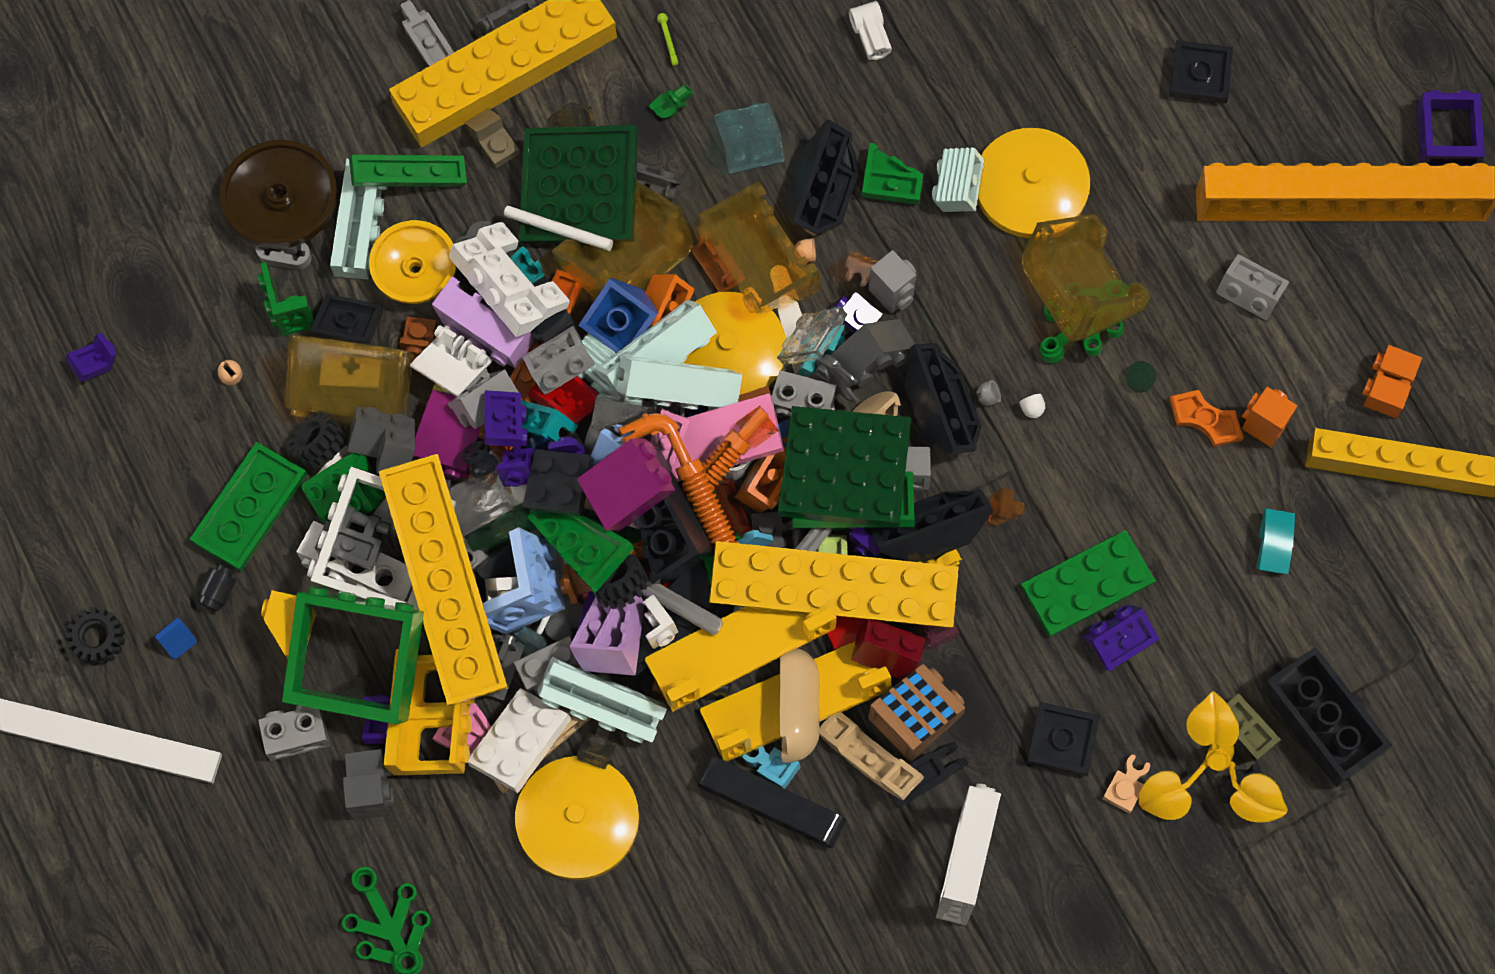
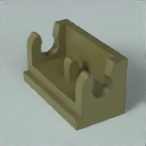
[1227,693,1281,760]

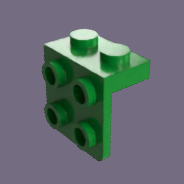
[302,453,386,525]

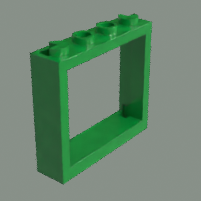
[282,586,424,724]

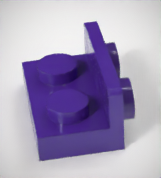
[483,390,527,457]
[1083,605,1159,671]

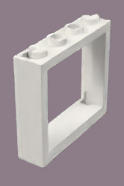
[307,467,456,611]
[936,784,1001,926]

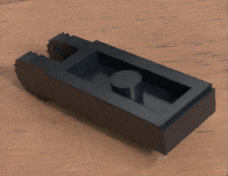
[885,741,969,809]

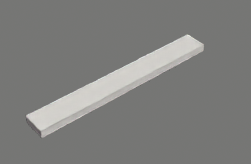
[0,699,222,784]

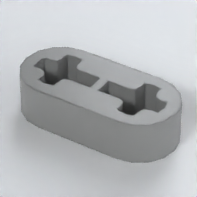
[255,243,312,270]

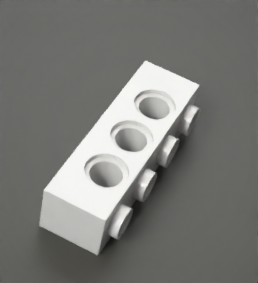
[296,521,413,603]

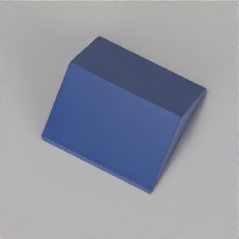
[578,278,659,353]

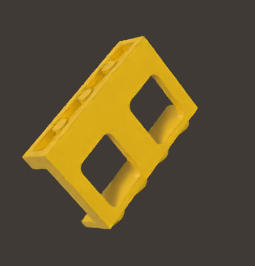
[384,649,475,775]

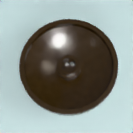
[220,140,338,249]

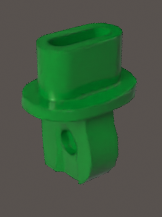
[649,84,694,119]

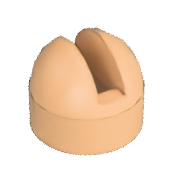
[794,238,816,262]
[218,360,243,385]

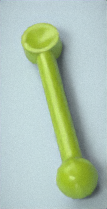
[657,13,678,66]

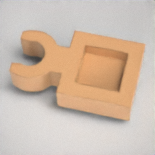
[1103,754,1150,814]

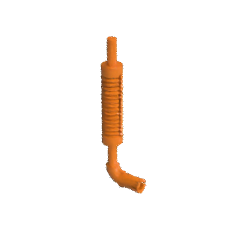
[630,407,769,561]
[618,413,739,549]

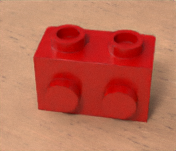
[528,376,601,428]

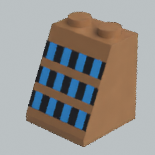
[869,664,965,763]

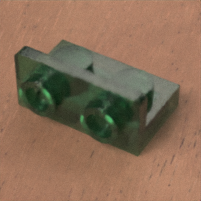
[467,502,536,552]

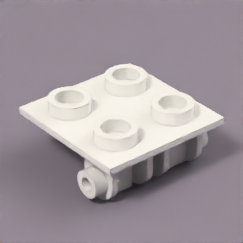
[410,325,493,397]

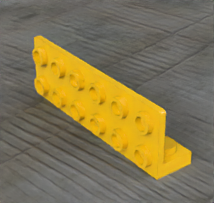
[645,607,837,712]
[700,642,892,762]

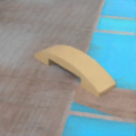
[819,712,924,800]

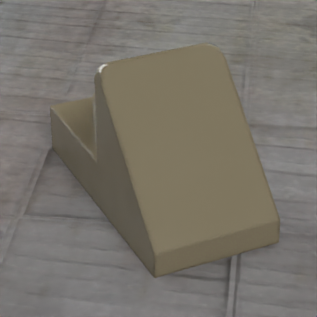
[465,108,520,168]

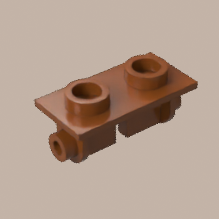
[690,233,745,292]

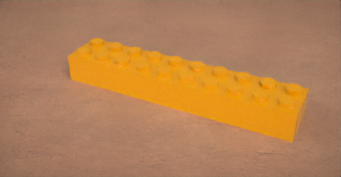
[1196,163,1495,222]

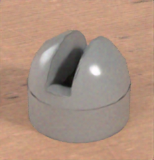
[976,380,1001,406]

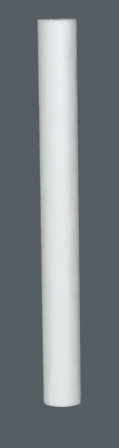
[504,206,613,251]

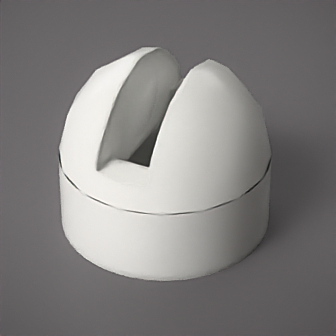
[1019,394,1045,418]

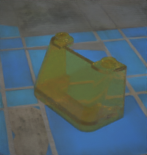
[552,181,693,300]
[697,181,820,315]
[1022,214,1152,342]
[285,335,414,418]

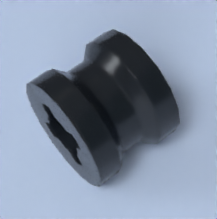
[461,440,498,478]

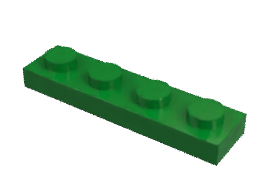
[349,155,467,187]

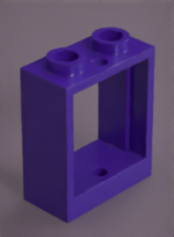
[1417,90,1485,166]

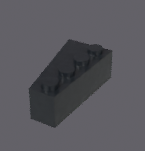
[634,447,714,584]
[628,563,732,685]

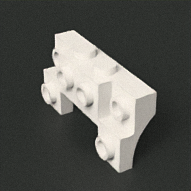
[449,222,570,337]

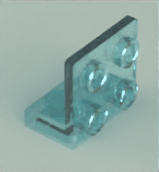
[714,103,785,174]

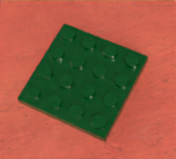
[519,125,639,244]
[778,406,911,528]

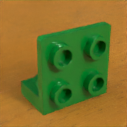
[257,262,315,336]

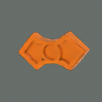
[1169,390,1244,447]

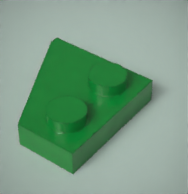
[862,143,923,205]

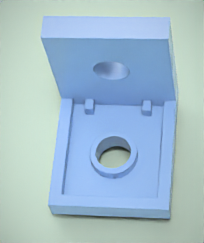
[483,528,565,634]

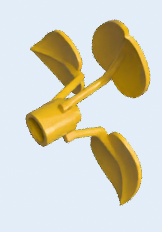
[1139,691,1288,823]

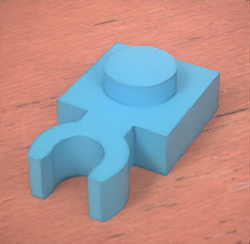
[742,746,801,789]

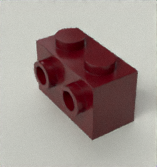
[851,619,925,680]

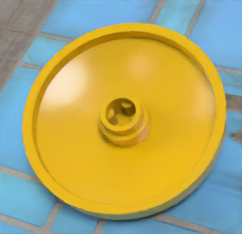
[977,128,1090,238]
[683,292,787,395]
[515,756,639,880]

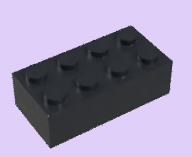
[1261,647,1392,788]

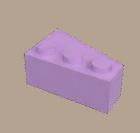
[432,277,535,369]
[569,578,645,675]

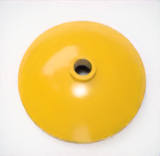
[369,220,457,304]

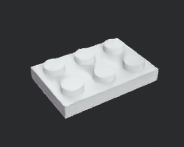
[468,688,571,793]

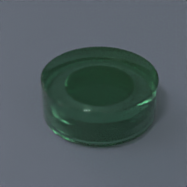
[1126,361,1157,393]

